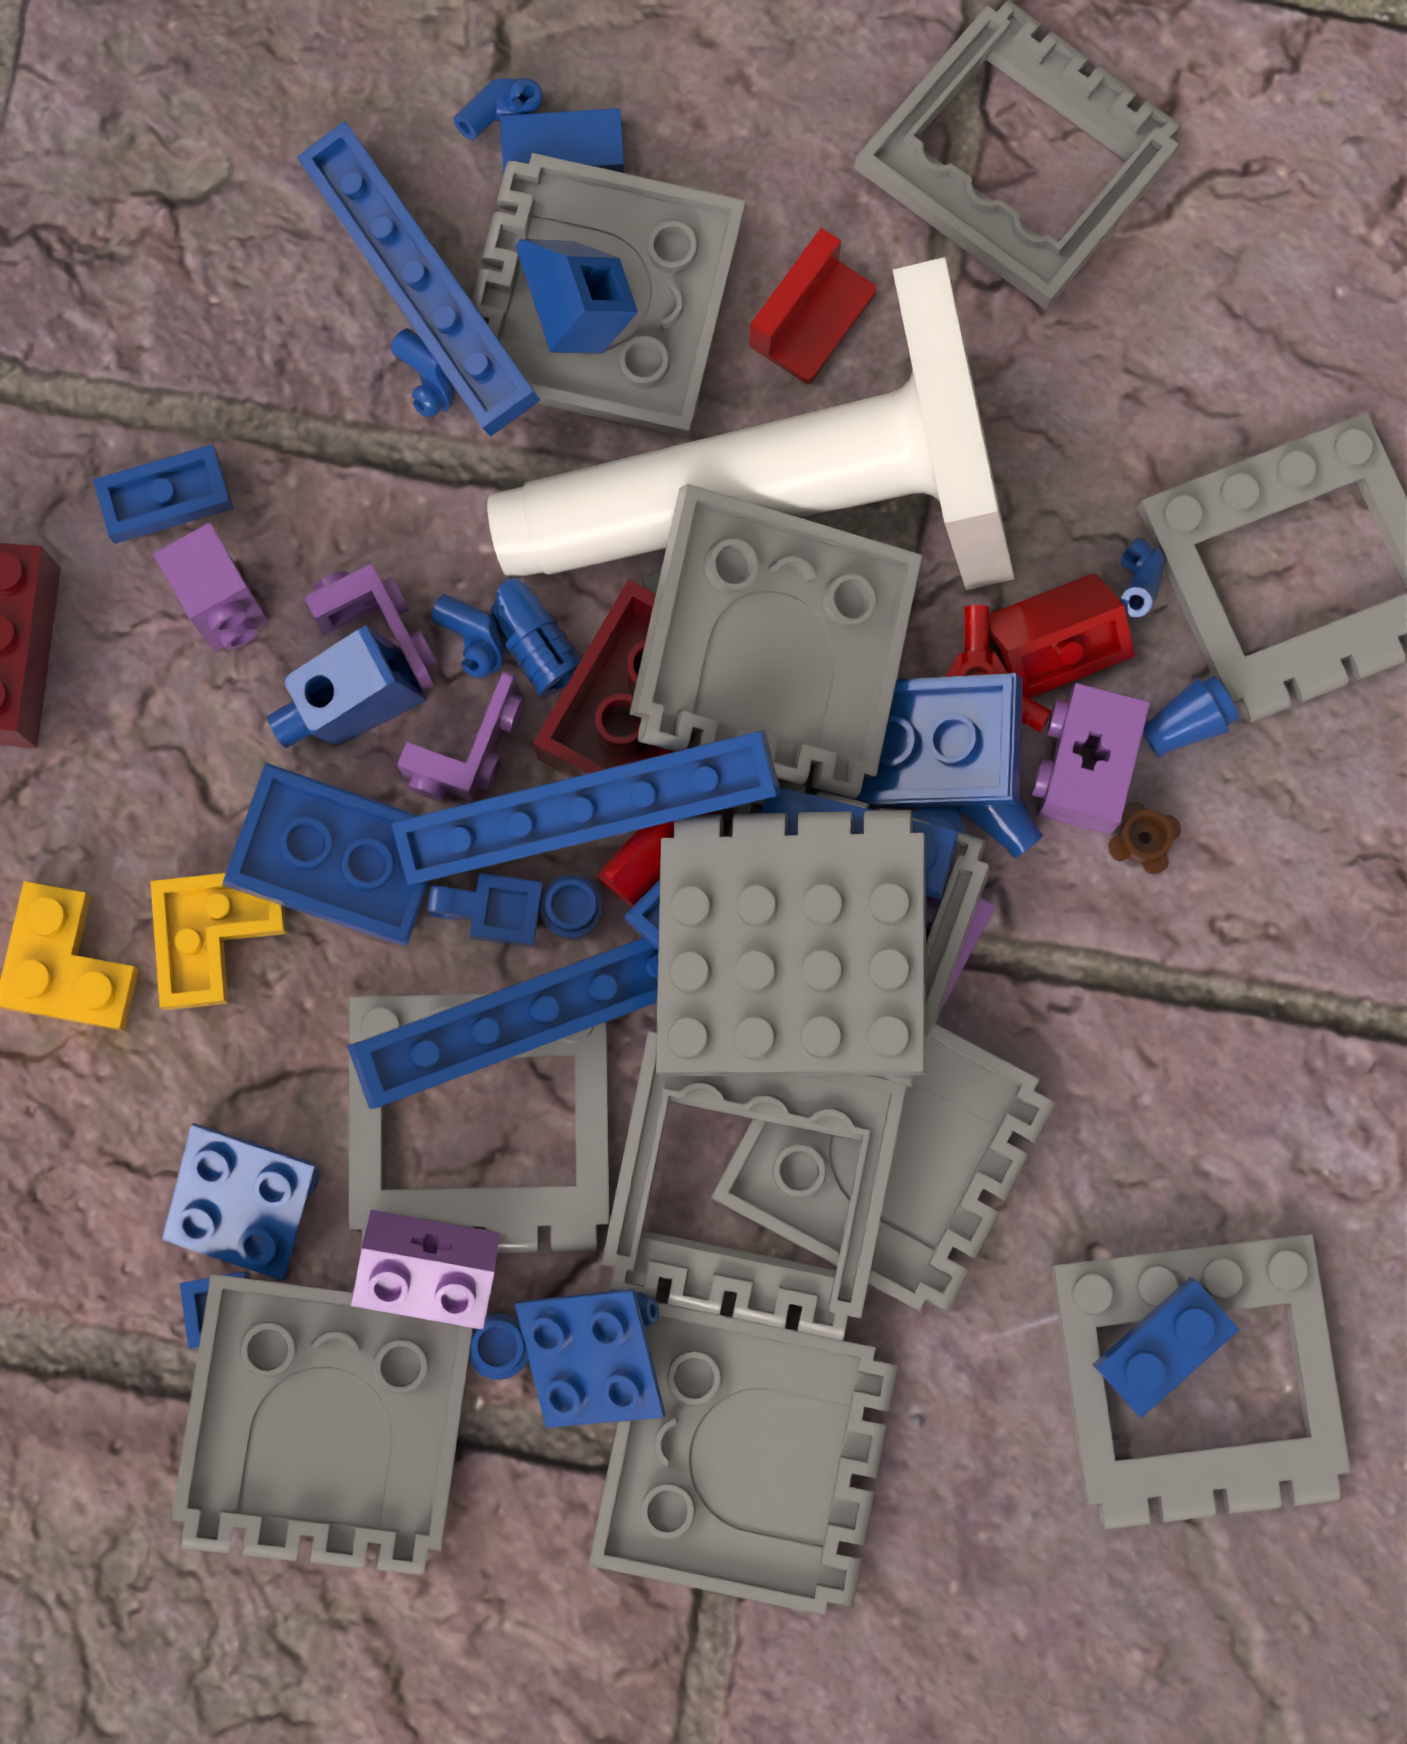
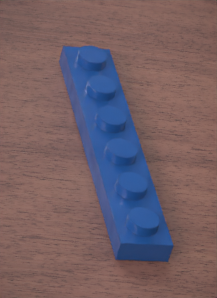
[297,121,540,437]
[391,729,781,886]
[347,938,659,1109]

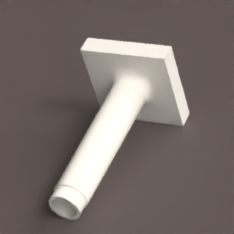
[487,257,1015,590]

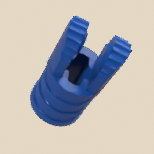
[490,577,582,698]

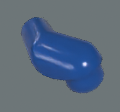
[453,77,543,140]
[391,329,456,417]
[1120,538,1165,617]
[431,594,504,678]

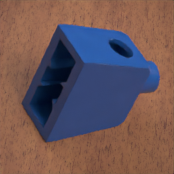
[267,625,427,748]

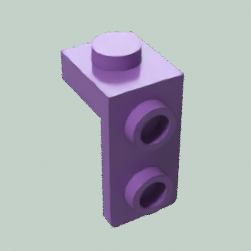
[304,563,437,692]
[397,671,524,803]

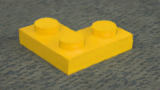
[150,873,287,1010]
[0,881,139,1032]

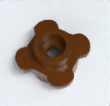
[1108,802,1181,875]

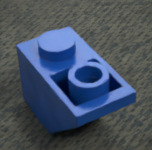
[515,239,638,353]

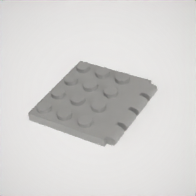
[471,153,746,438]
[630,484,922,799]
[656,810,926,1076]
[711,1024,1055,1312]
[171,1274,473,1575]
[588,1302,898,1615]

